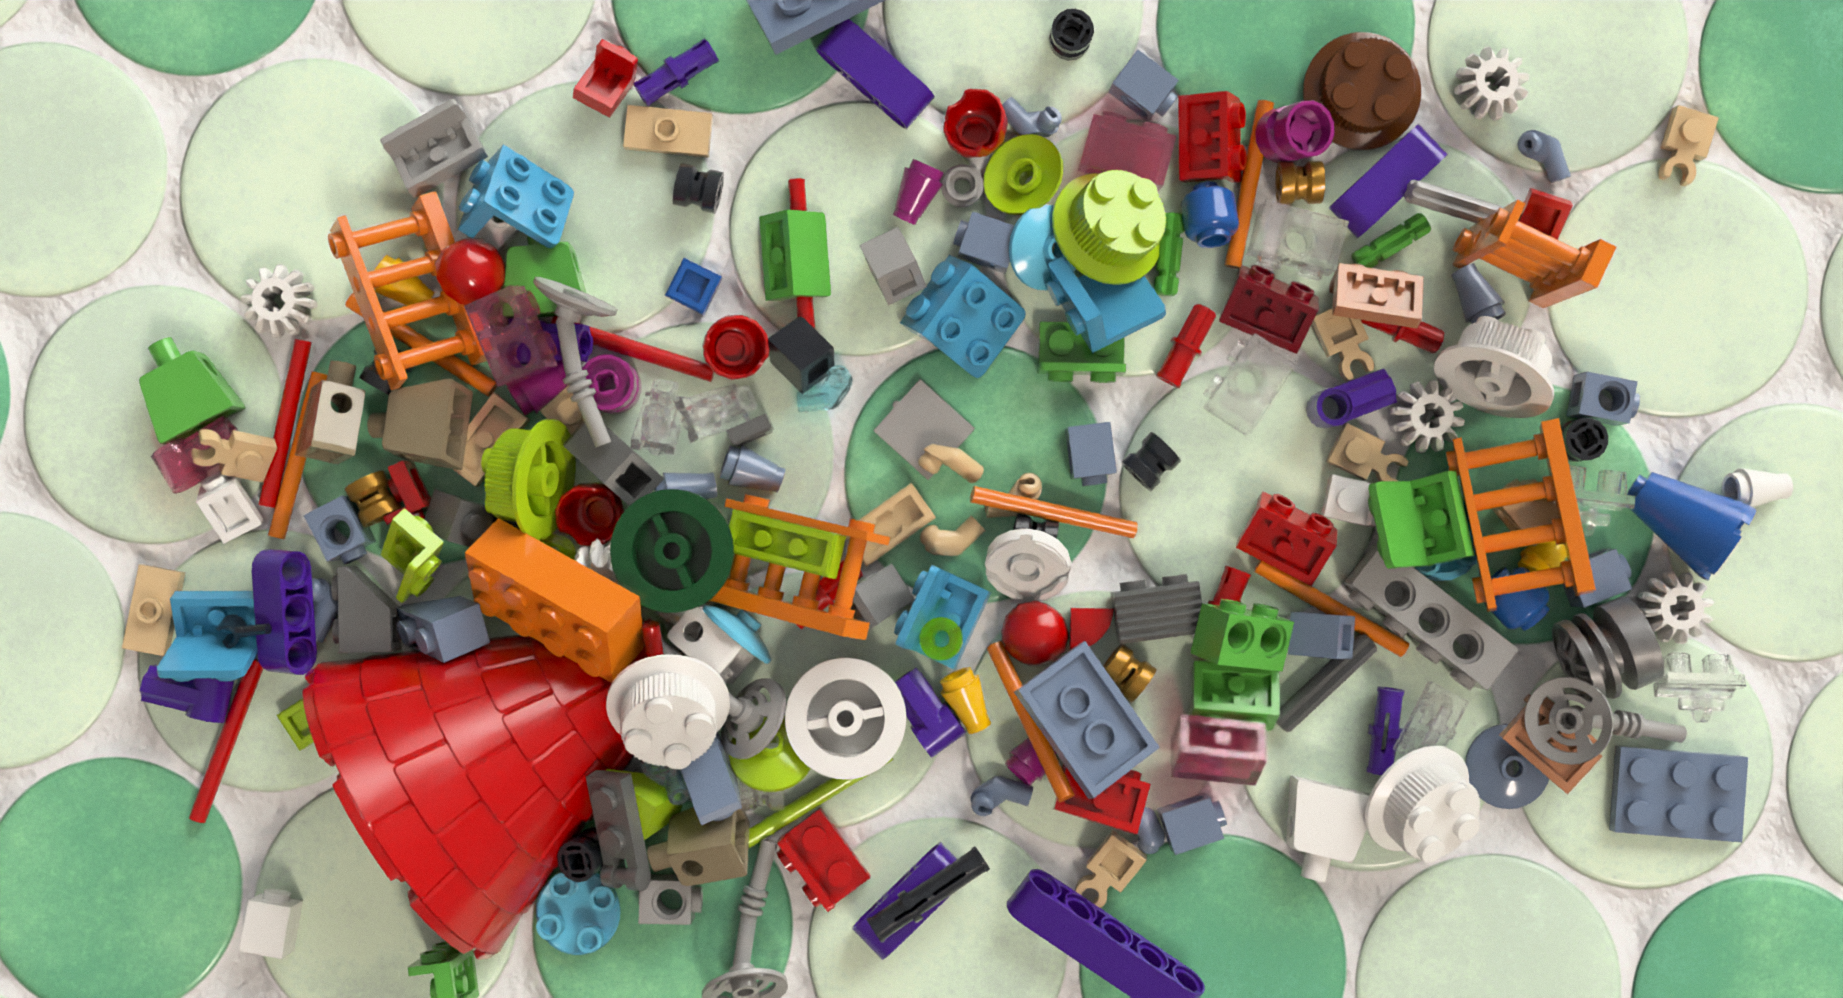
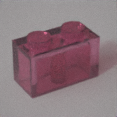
[1077,111,1176,193]
[1171,714,1267,786]

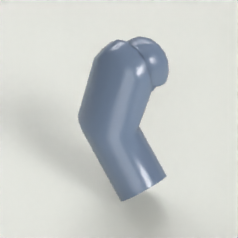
[1002,97,1062,137]
[1517,130,1571,183]
[312,578,338,643]
[970,776,1034,817]
[1137,807,1165,854]

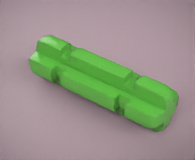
[1154,212,1184,297]
[1351,213,1431,268]

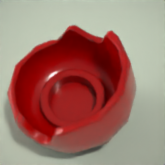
[943,88,1008,158]
[435,238,505,305]
[702,315,769,380]
[555,482,624,546]
[1001,601,1069,667]

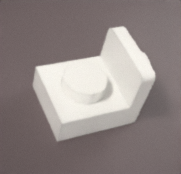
[196,471,263,544]
[1321,474,1376,527]

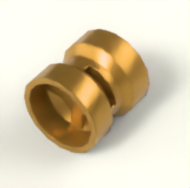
[1275,161,1325,205]
[344,470,402,528]
[1103,644,1157,703]

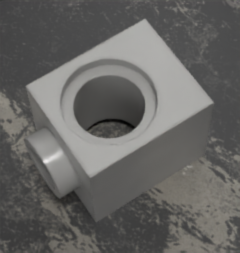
[860,227,927,306]
[638,874,703,925]

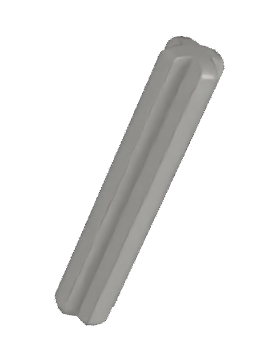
[1404,180,1520,223]

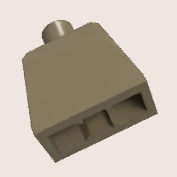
[295,361,365,465]
[367,379,473,470]
[647,807,750,887]

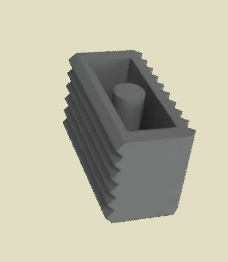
[1111,574,1202,644]

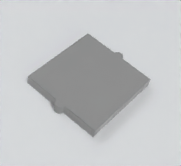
[873,379,975,480]

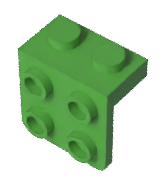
[1368,471,1475,569]

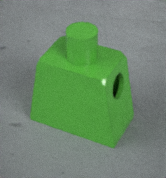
[503,236,587,319]
[139,337,246,446]

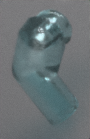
[797,365,853,412]
[641,760,690,805]

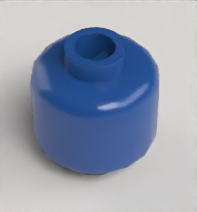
[1180,181,1239,248]
[1484,567,1550,631]

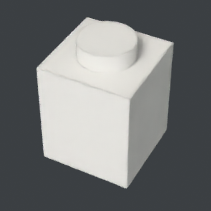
[239,889,303,959]

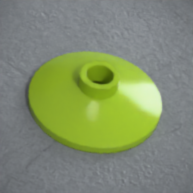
[983,134,1063,215]
[729,716,811,792]

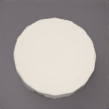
[985,529,1071,601]

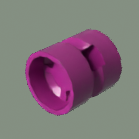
[1255,100,1334,163]
[582,354,642,414]

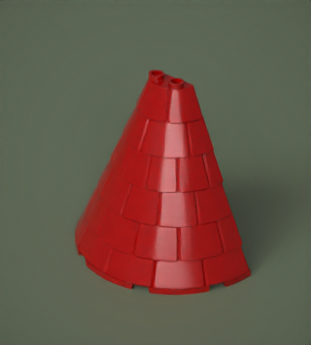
[302,617,664,960]

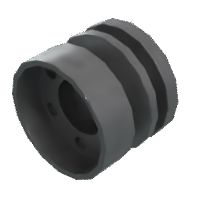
[1552,596,1665,702]

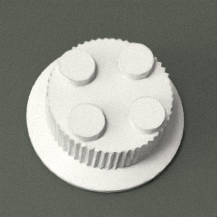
[1434,316,1554,418]
[606,655,730,769]
[785,658,906,779]
[1365,746,1481,863]

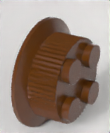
[1303,32,1421,150]

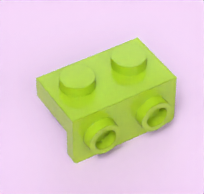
[380,508,444,604]

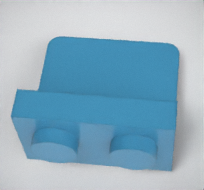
[458,144,574,248]
[899,255,1026,378]
[1046,256,1166,353]
[894,565,992,670]
[157,591,257,682]

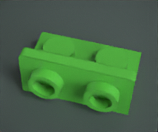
[1038,322,1126,383]
[1188,661,1280,734]
[407,941,479,998]

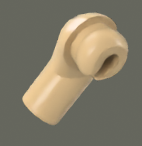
[918,444,984,483]
[985,473,1042,518]
[920,516,986,556]

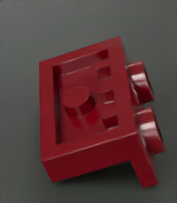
[1218,265,1319,354]

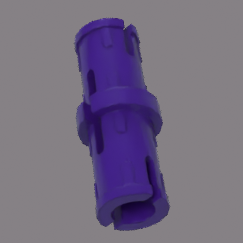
[633,38,719,107]
[1366,686,1405,775]

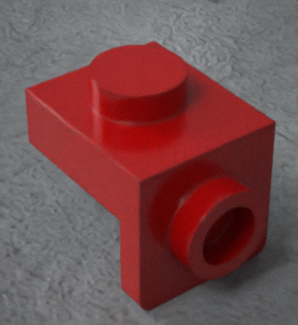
[572,39,638,118]
[1519,188,1573,240]

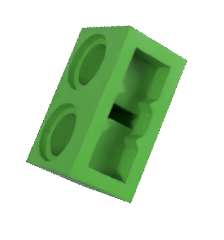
[1190,599,1294,672]

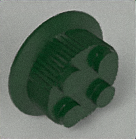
[610,489,734,613]

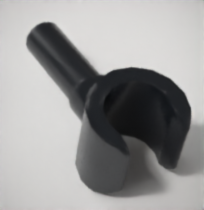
[216,614,272,648]

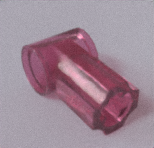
[151,416,238,494]

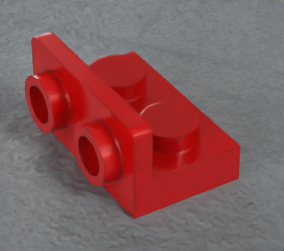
[1178,91,1247,183]
[1236,491,1338,586]
[1052,763,1151,834]
[776,807,871,912]

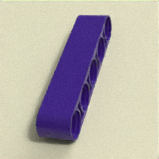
[1006,869,1205,998]

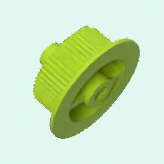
[1052,169,1167,285]
[481,419,576,540]

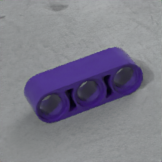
[815,19,935,129]
[1329,123,1448,239]
[251,549,317,675]
[852,842,957,960]

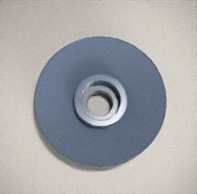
[1465,724,1549,809]

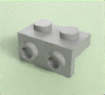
[380,99,489,198]

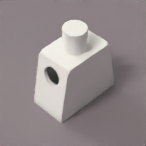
[659,606,755,684]
[1286,775,1370,882]

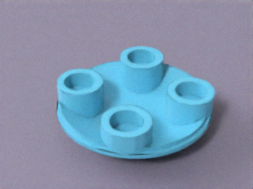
[536,872,621,955]

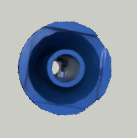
[1625,472,1756,581]

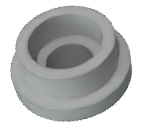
[941,164,984,207]

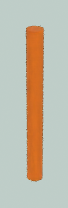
[1224,100,1274,269]
[345,293,498,397]
[268,371,327,539]
[970,486,1138,538]
[1254,560,1410,657]
[987,641,1075,802]

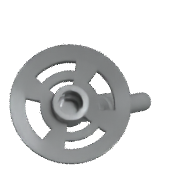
[533,277,618,448]
[642,622,786,759]
[1524,677,1687,765]
[701,839,788,998]

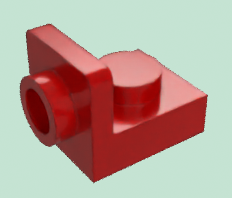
[383,460,431,525]

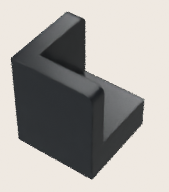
[768,317,835,394]

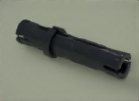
[866,846,990,943]

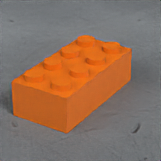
[465,518,644,683]

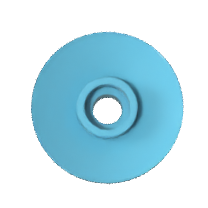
[1009,205,1076,290]
[702,605,772,664]

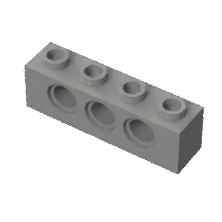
[1343,544,1519,691]

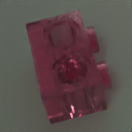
[464,285,558,387]

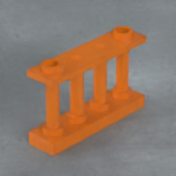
[328,191,497,390]
[1452,200,1616,309]
[1446,418,1596,612]
[709,494,890,640]

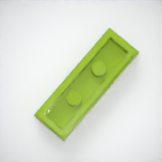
[729,509,846,579]

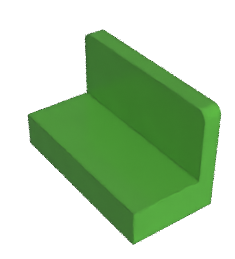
[759,210,831,301]

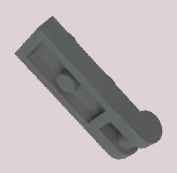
[586,770,651,892]

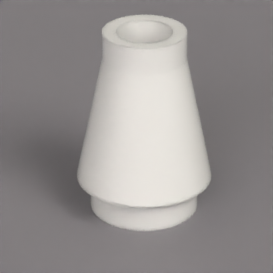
[1722,468,1793,507]

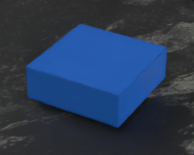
[665,258,723,316]

